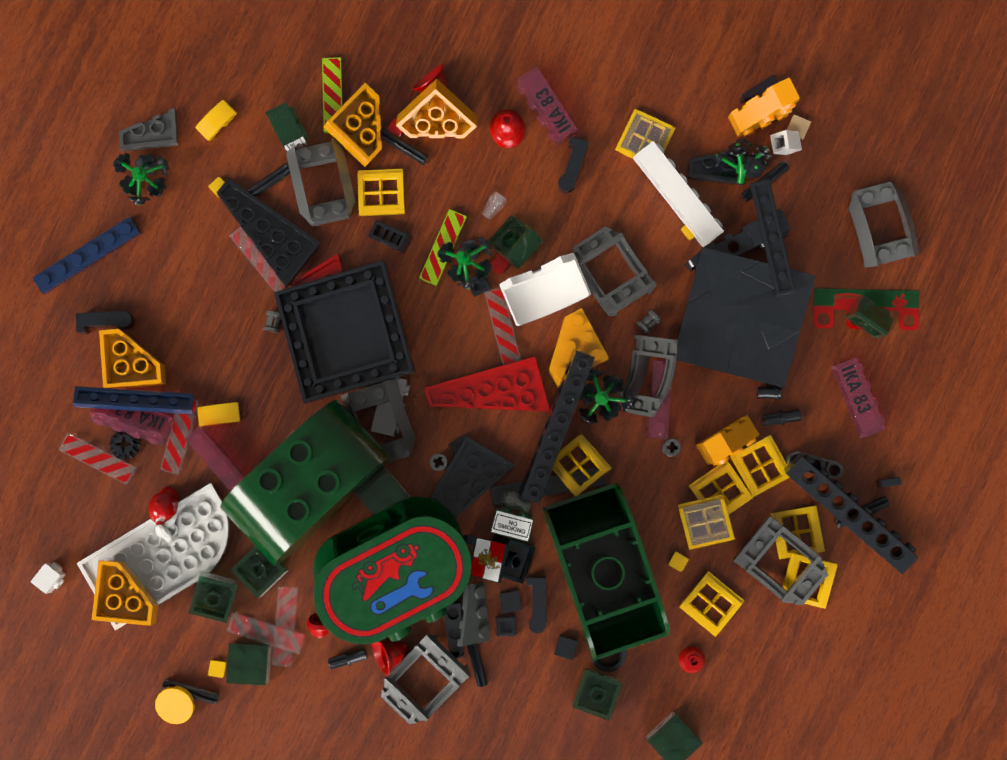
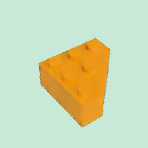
[728,77,800,137]
[396,79,477,139]
[323,83,382,167]
[549,308,609,388]
[99,329,167,389]
[696,415,759,466]
[92,560,158,626]

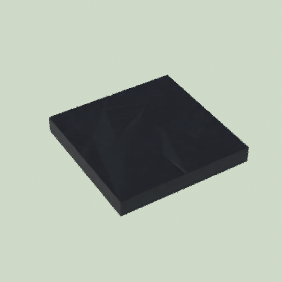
[677,247,816,388]
[274,260,417,404]

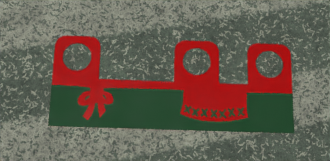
[814,289,919,330]

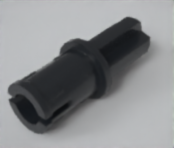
[762,409,801,426]
[328,648,367,669]

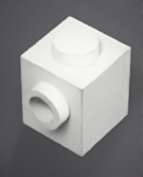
[770,130,802,155]
[31,562,66,594]

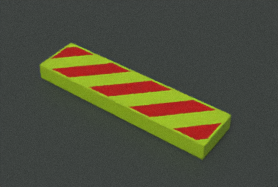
[322,57,343,133]
[419,209,467,286]

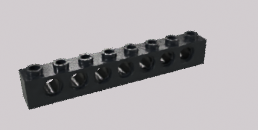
[519,349,595,504]
[784,452,918,574]

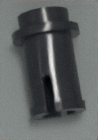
[757,385,781,401]

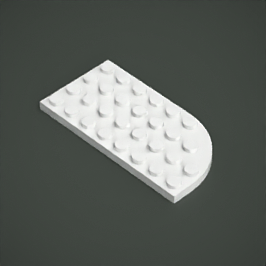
[77,483,230,630]

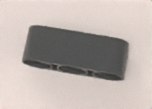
[785,451,844,479]

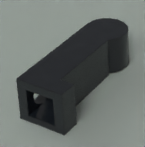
[558,136,589,194]
[76,311,135,334]
[526,577,546,633]
[444,601,465,658]

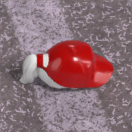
[148,487,178,542]

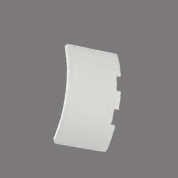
[499,253,591,326]

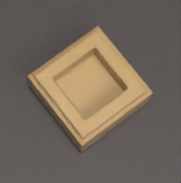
[787,115,811,140]

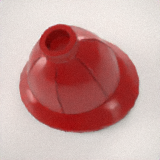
[412,64,447,93]
[490,109,525,148]
[372,639,408,676]

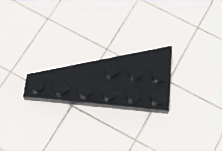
[217,178,321,289]
[430,436,515,518]

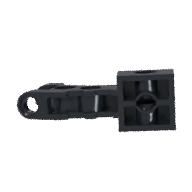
[685,208,791,272]

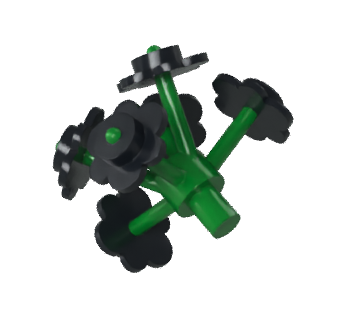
[715,139,771,184]
[113,153,169,205]
[437,236,492,290]
[579,369,633,424]

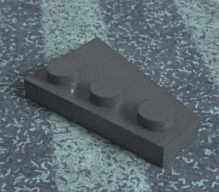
[119,108,178,152]
[457,582,491,646]

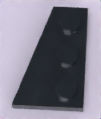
[688,151,748,185]

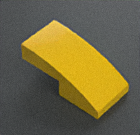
[195,100,237,141]
[197,402,240,427]

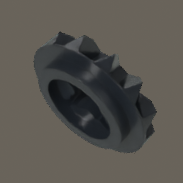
[109,429,141,460]

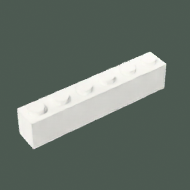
[633,141,724,247]

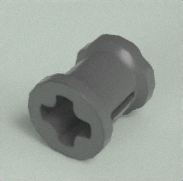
[636,309,662,335]
[263,311,281,333]
[662,439,681,457]
[430,454,448,471]

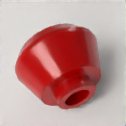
[306,613,330,638]
[679,646,705,673]

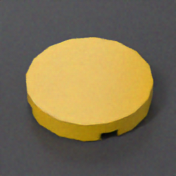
[155,686,195,724]

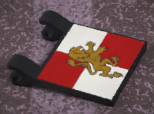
[464,535,509,583]

